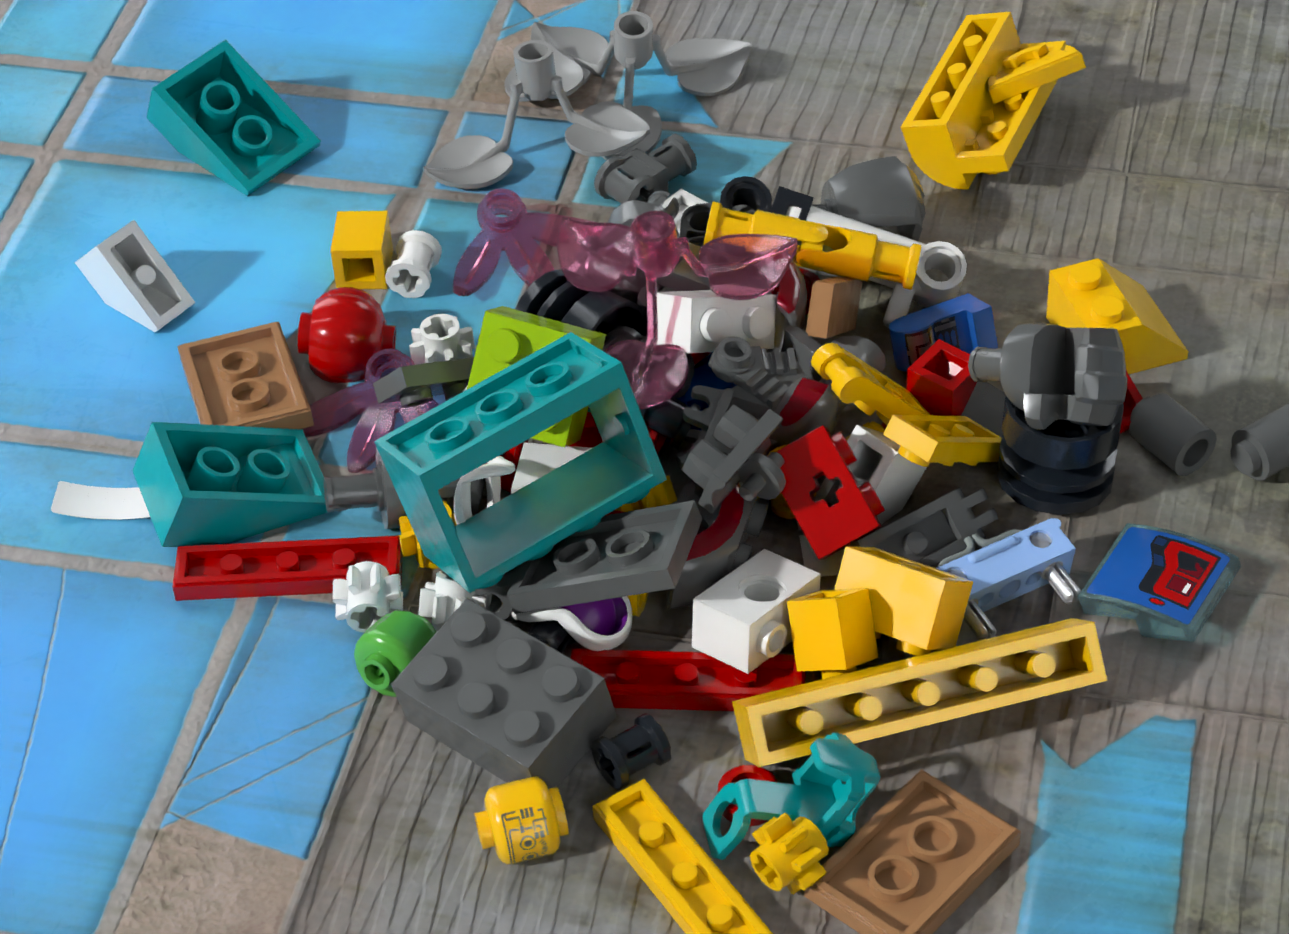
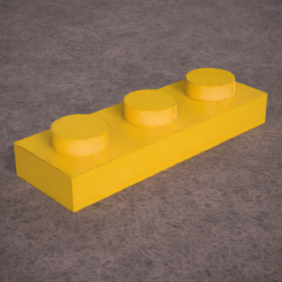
[883,415,1002,467]

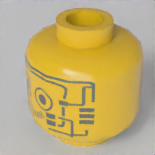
[474,777,569,865]

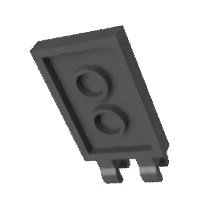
[475,500,702,620]

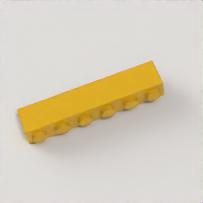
[732,618,1107,767]

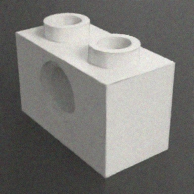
[692,549,821,674]

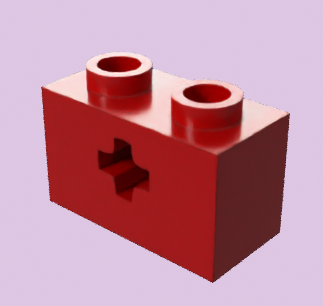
[767,425,885,560]

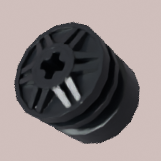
[515,269,648,343]
[997,396,1124,515]

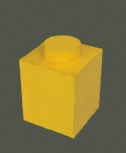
[330,211,393,289]
[787,588,879,679]

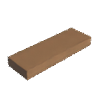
[806,276,862,339]

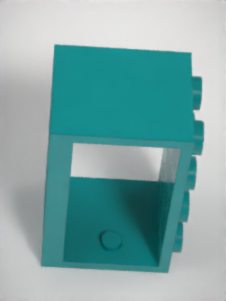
[374,332,667,593]

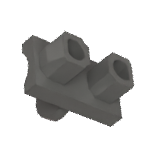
[682,405,786,514]

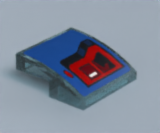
[1078,523,1241,642]

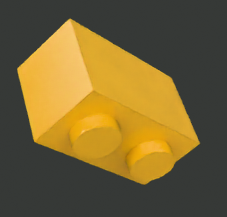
[834,546,973,656]

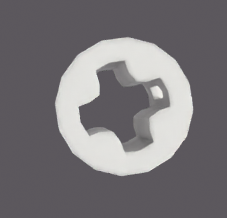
[385,230,442,298]

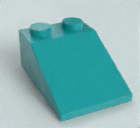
[146,39,321,196]
[132,422,327,547]

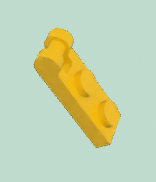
[811,343,930,425]

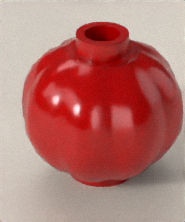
[297,287,396,383]

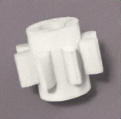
[409,314,475,365]
[333,561,403,633]
[418,570,492,632]

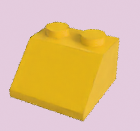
[1046,258,1188,374]

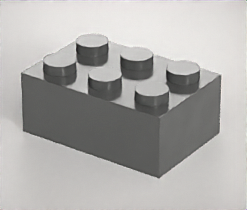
[391,598,617,789]

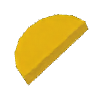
[988,44,1086,104]

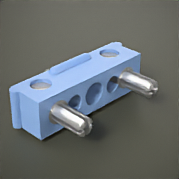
[936,518,1082,641]

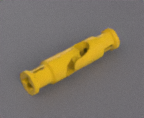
[703,201,921,290]

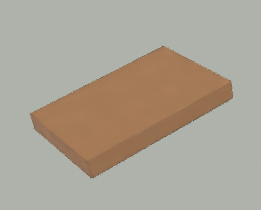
[177,322,314,429]
[804,769,1021,934]

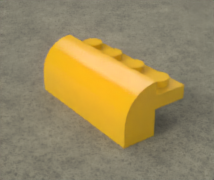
[901,12,1067,190]

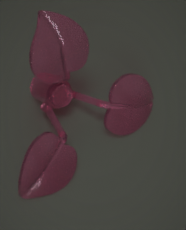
[557,211,798,409]

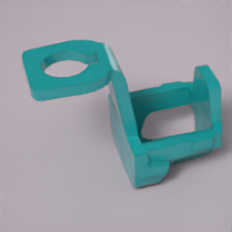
[702,732,881,860]

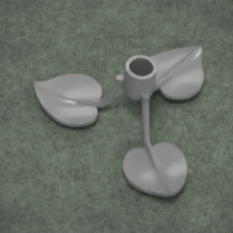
[531,11,752,160]
[423,38,650,189]

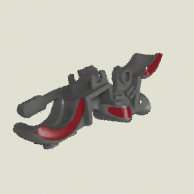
[666,255,886,609]

